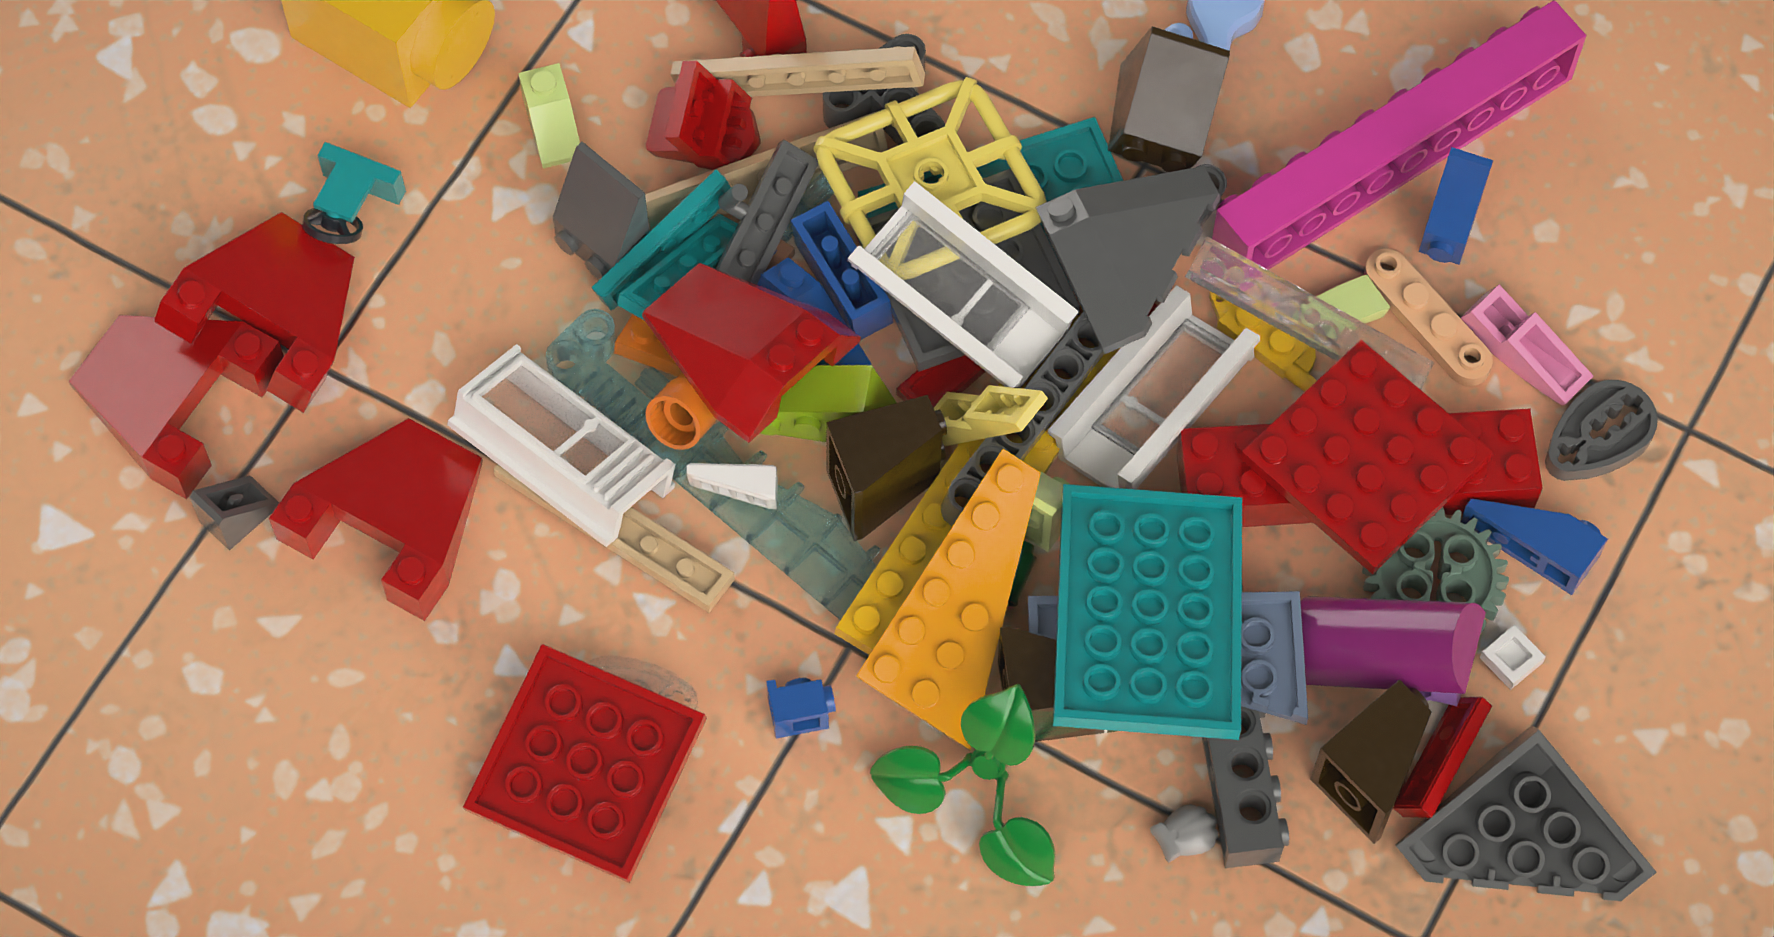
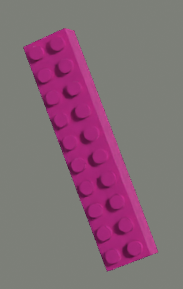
[1210,0,1587,288]

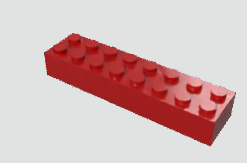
[1176,408,1543,527]

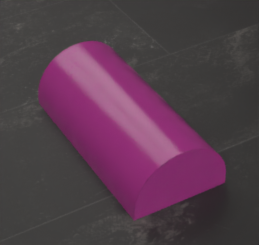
[1300,596,1486,694]

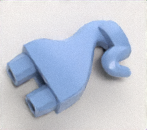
[1165,0,1265,51]

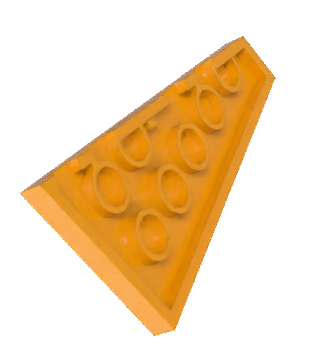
[856,449,1041,751]

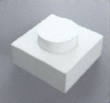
[1480,625,1546,690]

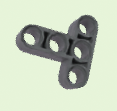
[823,34,945,145]

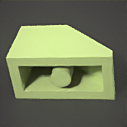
[518,63,580,168]
[1024,472,1071,552]

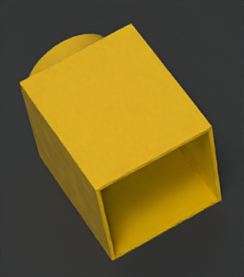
[281,0,495,109]

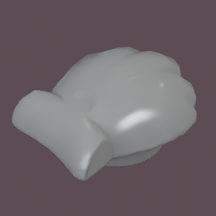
[1150,804,1218,863]

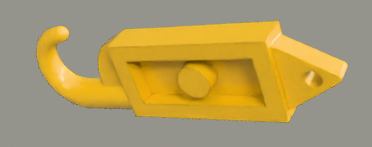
[1209,291,1317,392]

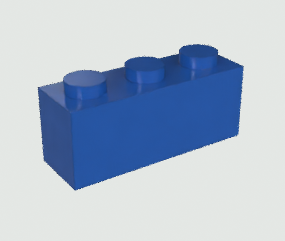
[791,201,893,340]

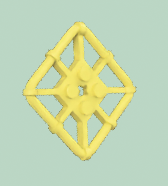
[813,77,1047,281]

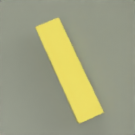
[933,385,1048,446]

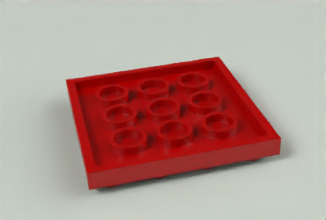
[1240,339,1494,575]
[463,644,707,883]

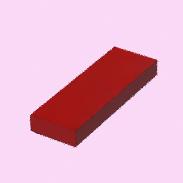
[1393,697,1492,818]

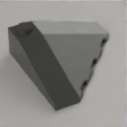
[1036,166,1221,354]
[1396,725,1657,901]

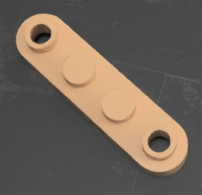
[1364,248,1493,386]

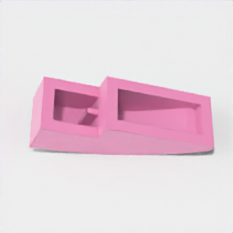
[1460,284,1593,406]

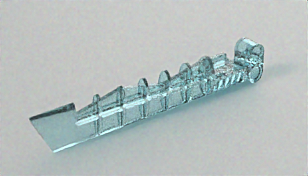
[546,309,880,620]

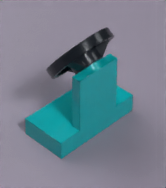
[302,142,406,244]

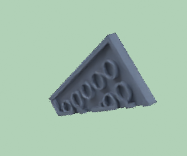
[1028,591,1308,725]

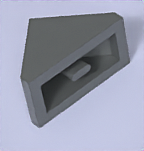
[190,476,279,551]

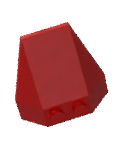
[642,263,861,443]

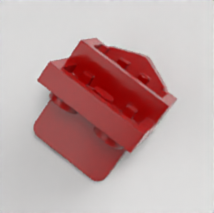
[646,60,761,170]

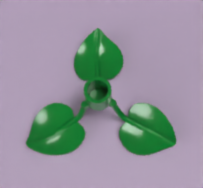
[870,684,1056,886]

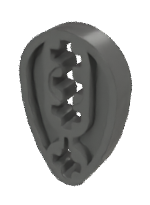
[1545,380,1658,481]

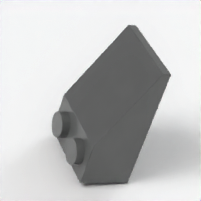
[553,142,650,280]

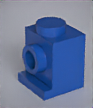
[766,678,836,739]

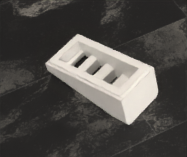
[687,463,778,509]

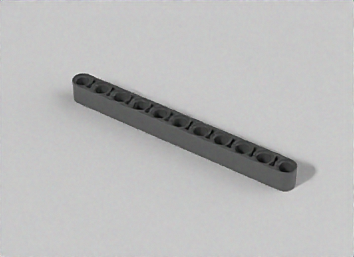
[941,164,1227,526]

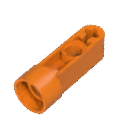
[645,373,717,450]

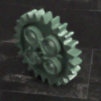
[1362,507,1509,632]

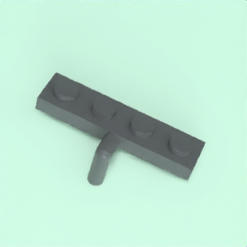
[715,140,818,285]

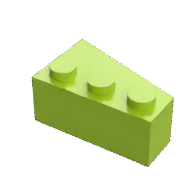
[760,365,897,442]

